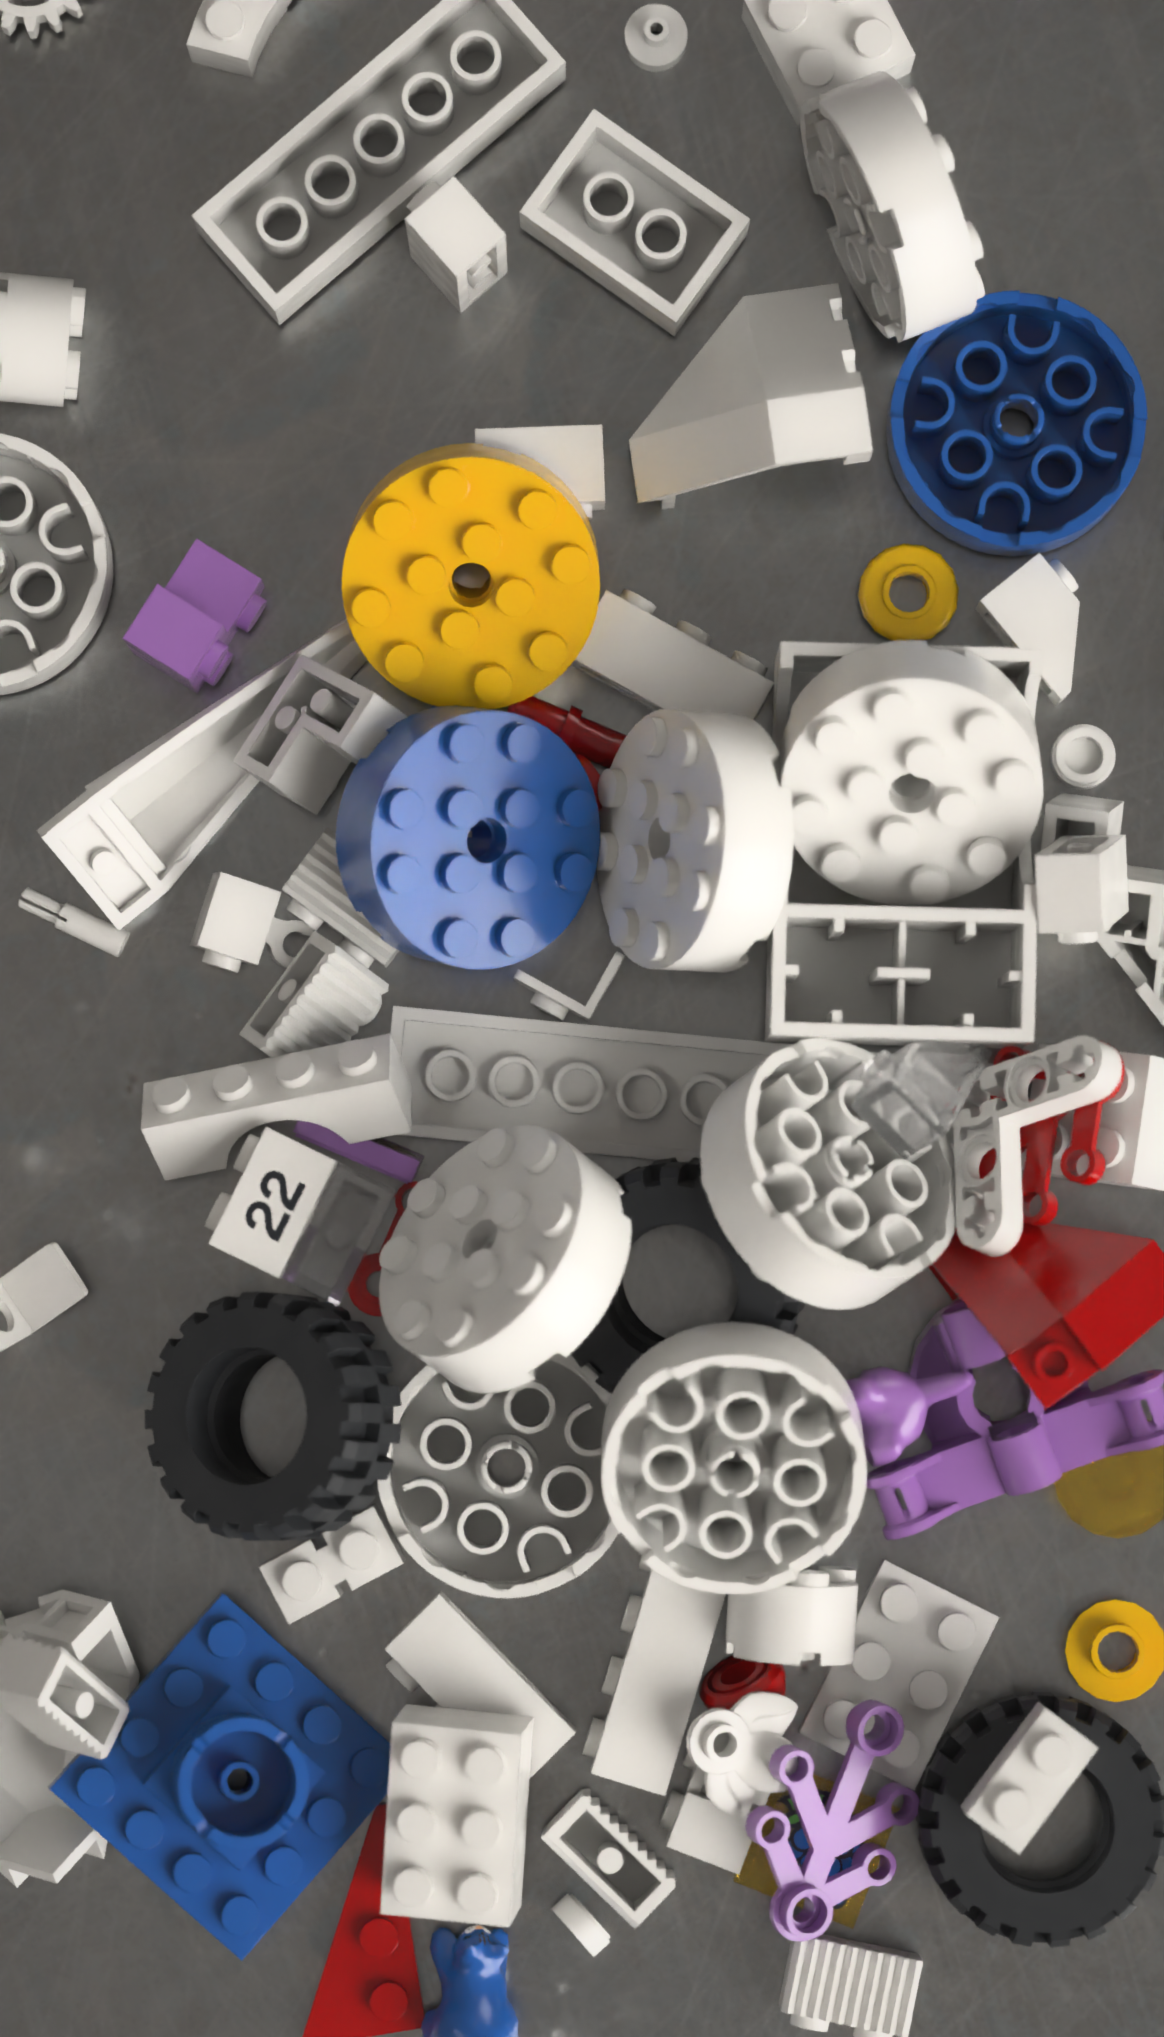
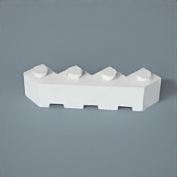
[1041,793,1164,1026]

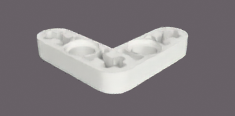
[953,1035,1122,1257]

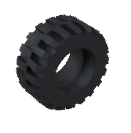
[570,1157,805,1393]
[145,1292,402,1541]
[916,1692,1164,1948]

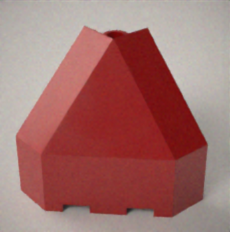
[927,1214,1164,1410]

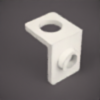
[513,951,625,1022]
[0,1242,88,1352]

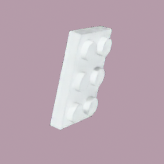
[798,1559,999,1790]

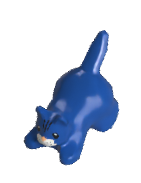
[421,1925,518,2037]

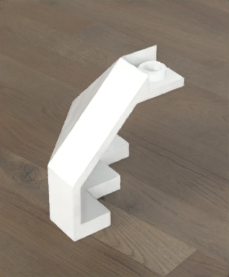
[628,283,873,509]
[0,1589,140,1888]

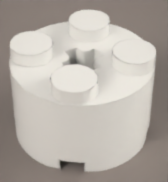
[0,272,86,407]
[725,1566,858,1666]

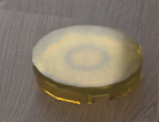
[1053,1418,1164,1539]

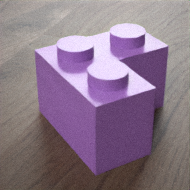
[123,538,267,694]

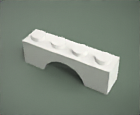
[141,1033,412,1181]

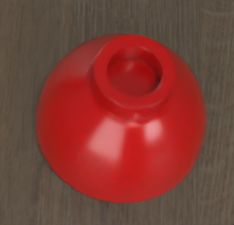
[699,1655,786,1710]

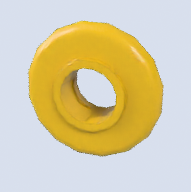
[858,543,959,641]
[1065,1599,1164,1702]

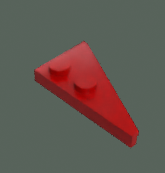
[303,1802,425,2037]

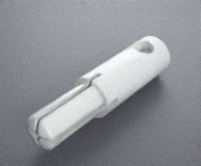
[18,887,130,957]

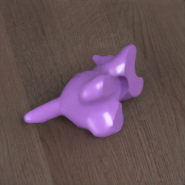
[846,1366,973,1467]

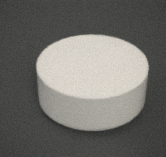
[1050,724,1116,790]
[551,1893,610,1957]

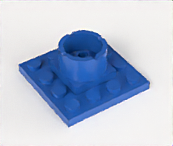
[47,1592,391,1961]

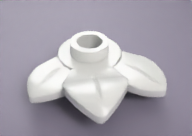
[686,1691,798,1818]

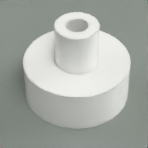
[624,3,688,72]

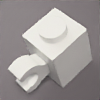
[190,872,314,973]

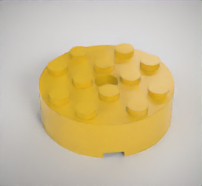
[342,443,600,710]

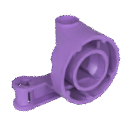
[866,1298,1164,1540]

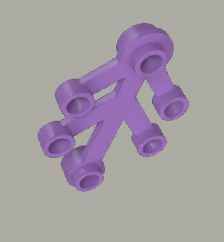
[745,1700,920,1942]

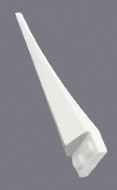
[37,618,367,930]

